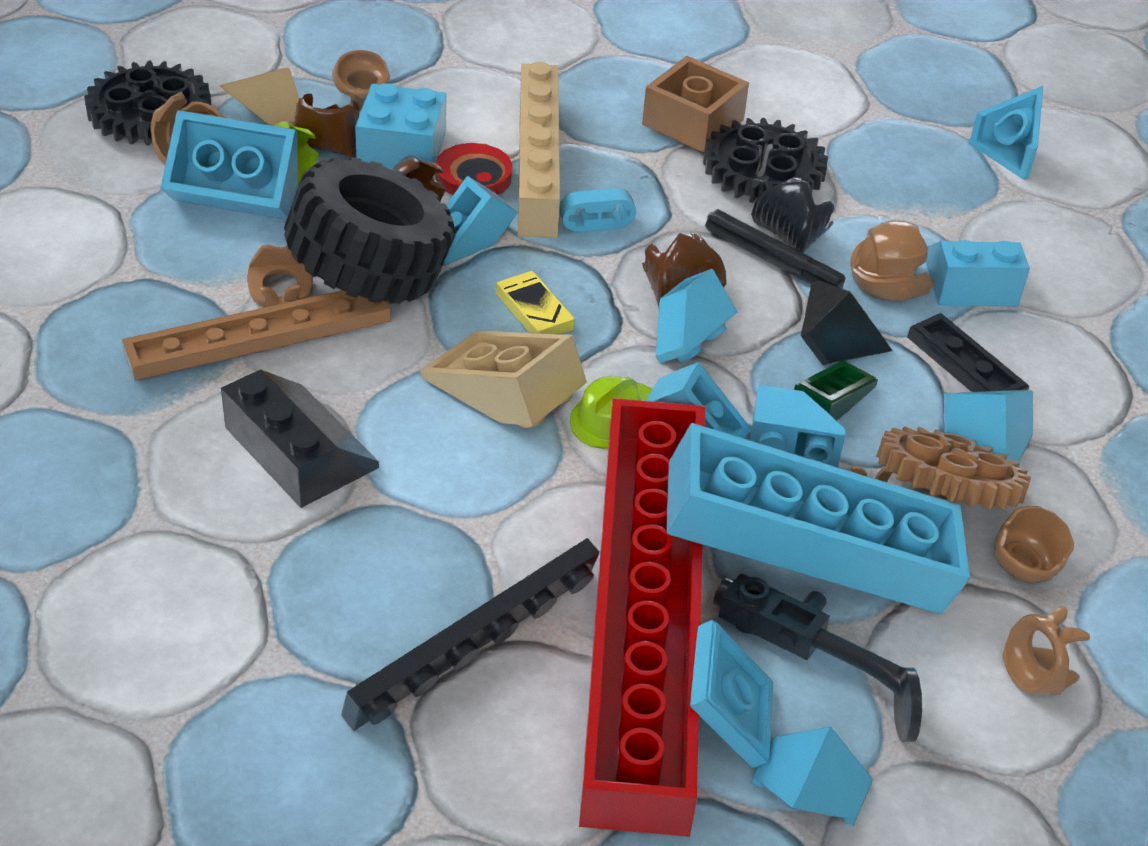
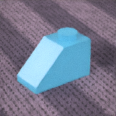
[444,176,518,265]
[646,362,751,439]

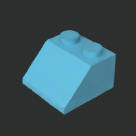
[926,240,1030,307]

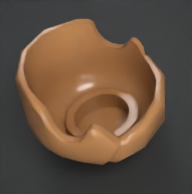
[994,506,1074,584]

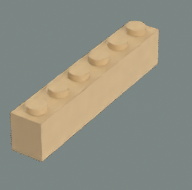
[518,62,560,238]

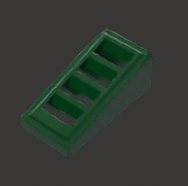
[794,360,878,421]

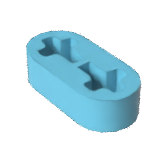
[559,188,637,232]

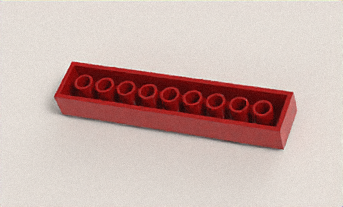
[579,398,705,837]

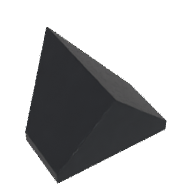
[801,280,893,366]

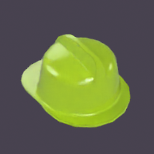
[569,376,652,449]

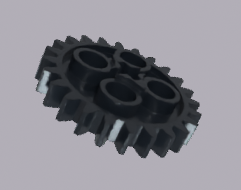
[84,60,212,145]
[703,118,828,203]

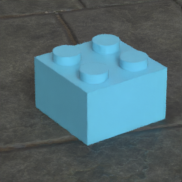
[355,83,447,169]

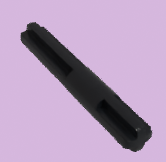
[705,209,846,288]

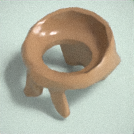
[332,50,390,110]
[247,245,313,308]
[1003,606,1090,696]

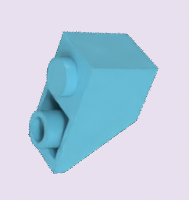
[656,269,738,363]
[750,384,846,467]

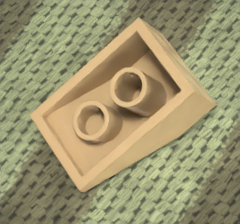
[420,330,587,428]

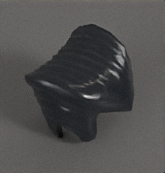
[751,178,835,253]

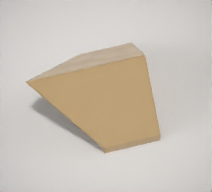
[218,67,300,126]

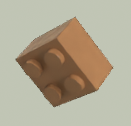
[642,56,749,152]

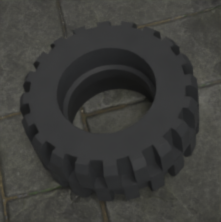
[284,157,455,304]

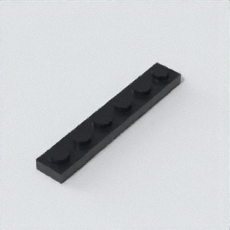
[341,538,600,731]

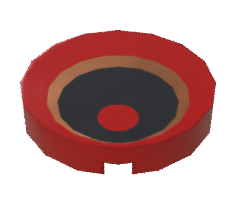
[435,143,513,195]

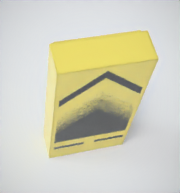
[496,270,575,334]

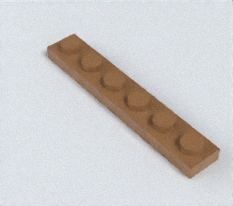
[122,290,391,381]

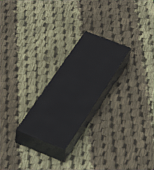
[907,313,1030,392]

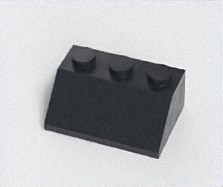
[221,369,379,508]

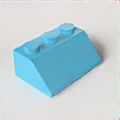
[160,110,298,219]

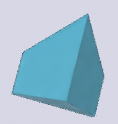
[969,85,1044,180]
[944,390,1033,462]
[752,726,873,826]

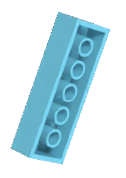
[667,423,970,614]

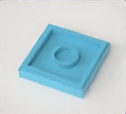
[690,620,773,769]

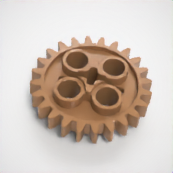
[876,426,1031,510]

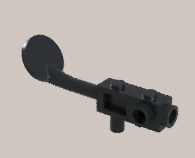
[713,573,922,742]

